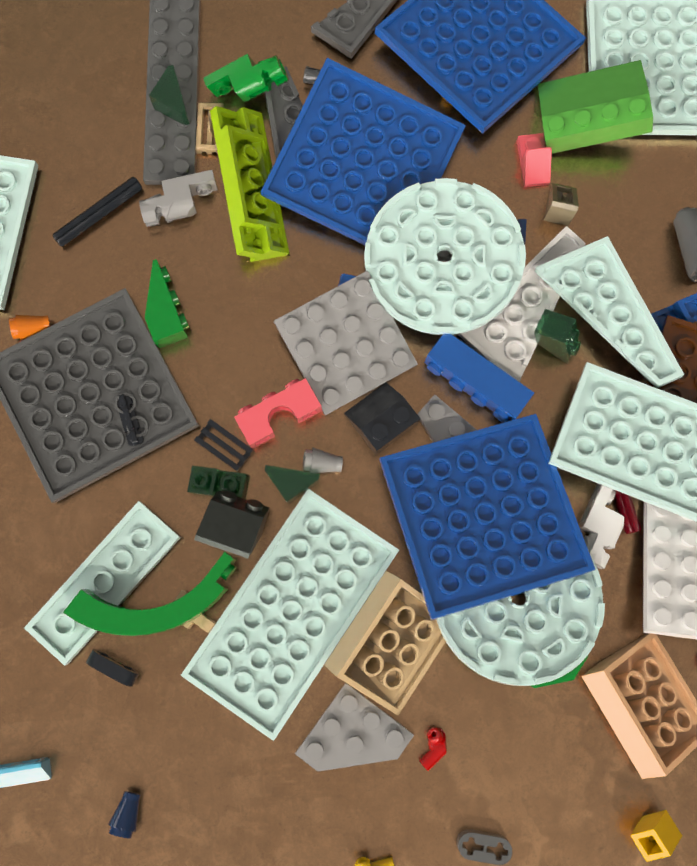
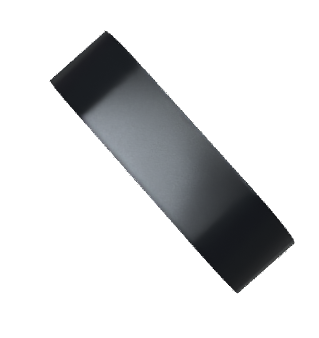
[86,649,140,687]

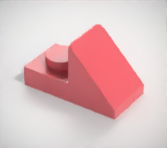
[516,133,552,187]

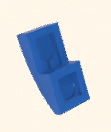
[651,293,697,331]

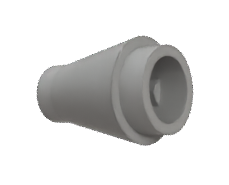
[302,447,343,474]

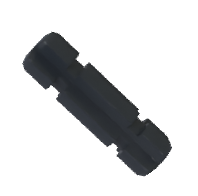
[117,394,144,446]

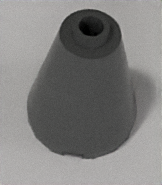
[673,207,697,282]

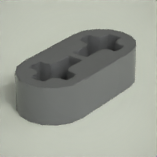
[456,829,513,865]

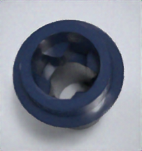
[108,791,141,839]

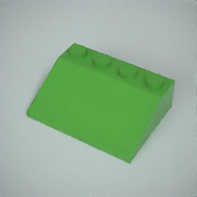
[538,60,653,154]

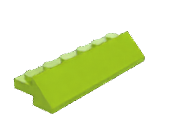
[210,106,290,262]

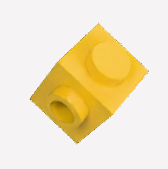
[630,810,682,862]

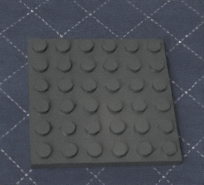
[0,288,199,503]

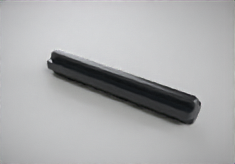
[52,177,142,246]

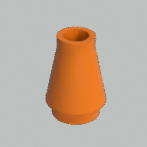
[9,315,51,341]

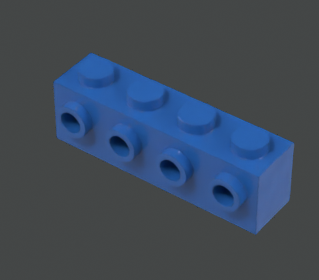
[424,334,534,422]

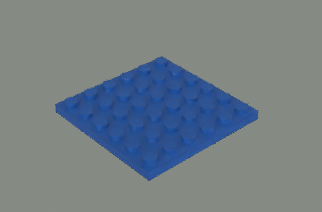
[375,0,586,134]
[261,58,466,245]
[380,414,596,621]

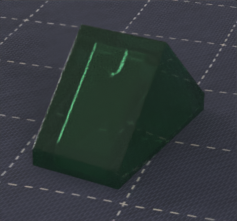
[149,65,189,125]
[265,465,320,504]

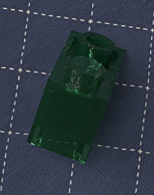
[534,309,581,363]

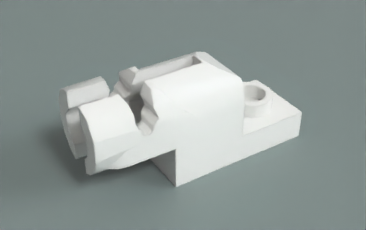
[579,483,624,569]

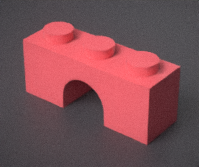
[234,378,322,449]

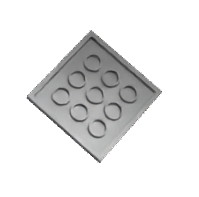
[273,270,418,415]

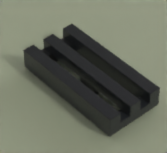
[194,419,254,472]

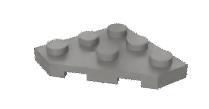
[295,683,414,772]

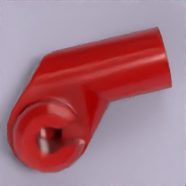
[419,727,447,771]

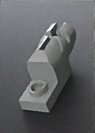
[139,170,218,227]

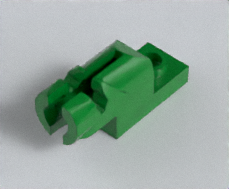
[203,54,289,102]

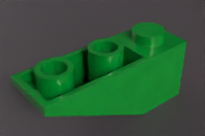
[145,259,190,349]

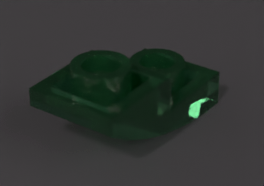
[187,466,250,499]

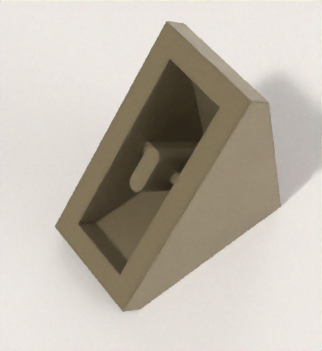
[543,183,579,226]

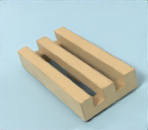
[195,103,224,154]

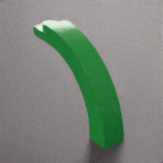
[63,552,237,636]

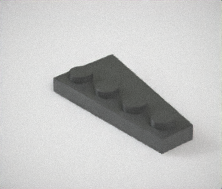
[265,66,303,160]

